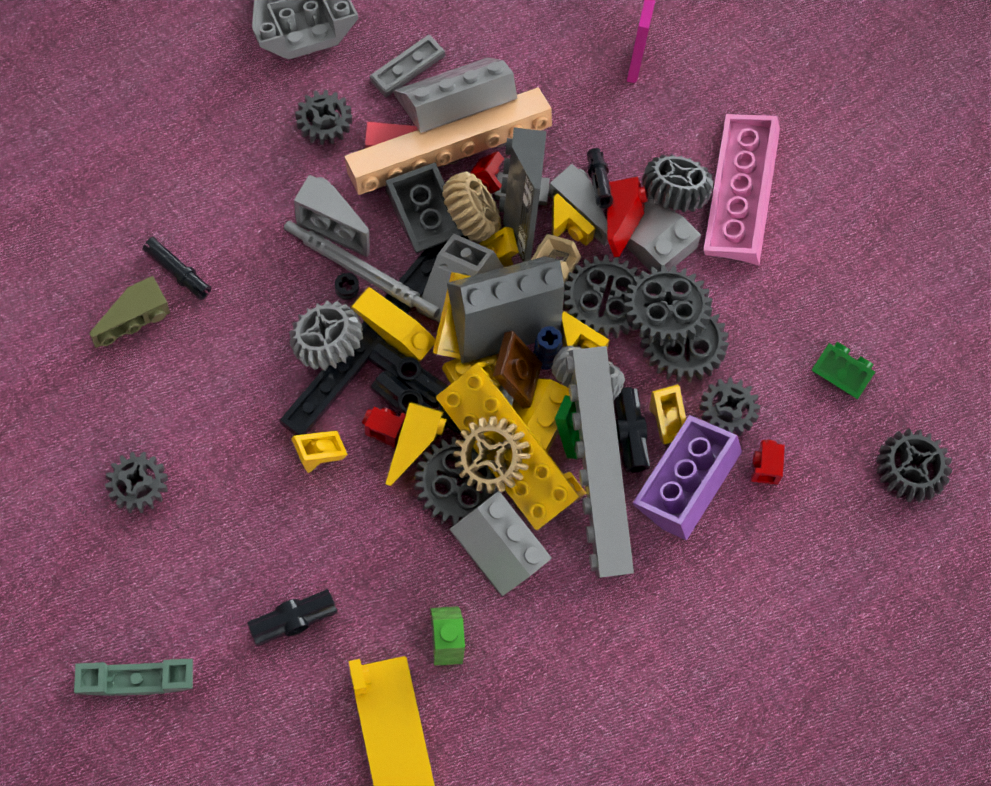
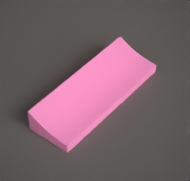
[703,114,780,266]

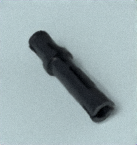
[587,148,613,208]
[142,237,212,300]

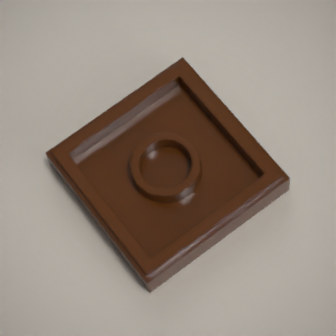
[493,331,542,409]

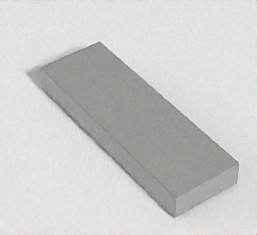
[370,35,445,97]

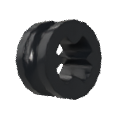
[335,273,359,300]

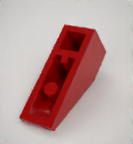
[607,176,648,258]

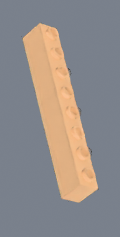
[344,87,552,195]

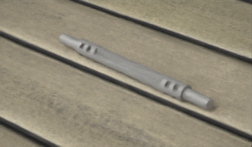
[284,221,440,318]

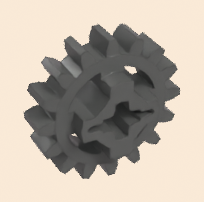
[295,90,352,145]
[699,377,760,436]
[105,451,168,513]

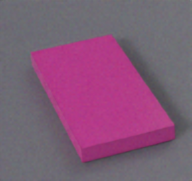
[627,0,655,83]

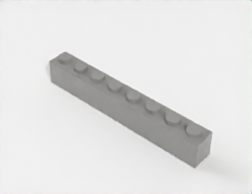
[565,346,634,578]

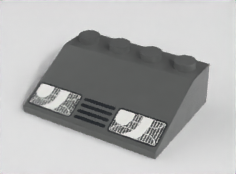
[499,127,547,262]

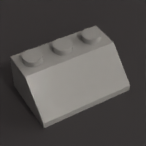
[449,491,552,596]

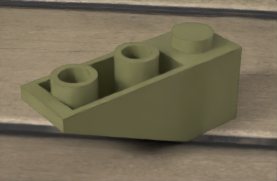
[89,276,170,348]

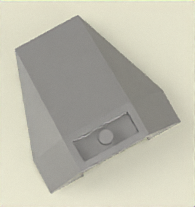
[252,0,359,60]

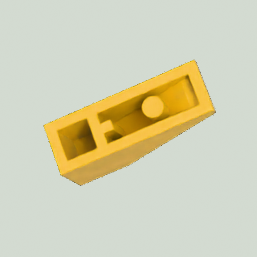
[351,287,436,361]
[385,402,447,486]

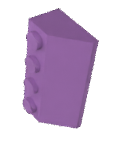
[633,415,742,540]

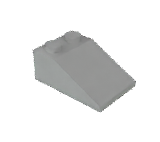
[294,175,370,257]
[626,198,701,272]

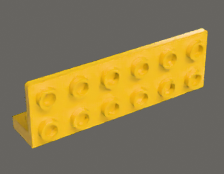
[436,361,586,530]
[349,656,435,786]

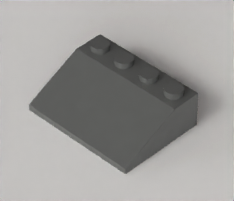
[447,256,564,364]

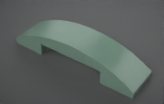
[74,659,193,696]

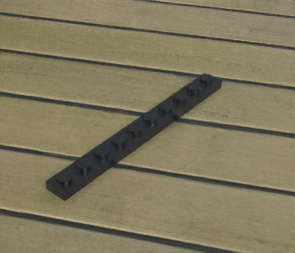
[280,236,469,435]

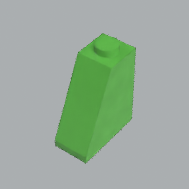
[430,606,465,666]

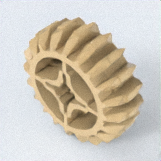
[442,171,501,243]
[453,416,530,494]

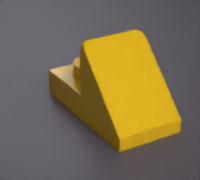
[552,194,595,246]
[478,227,519,267]
[561,311,609,349]
[649,384,686,444]
[291,431,348,473]

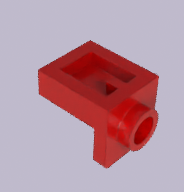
[470,151,504,194]

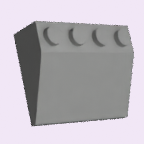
[393,57,517,133]

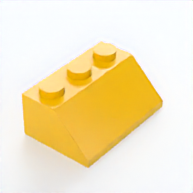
[512,379,569,453]

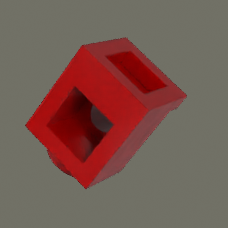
[362,407,406,448]
[750,440,785,485]

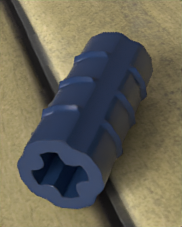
[533,326,562,370]

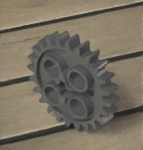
[563,255,645,338]
[624,265,712,346]
[640,314,729,383]
[414,437,498,526]

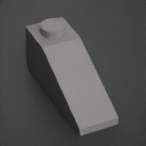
[548,164,608,246]

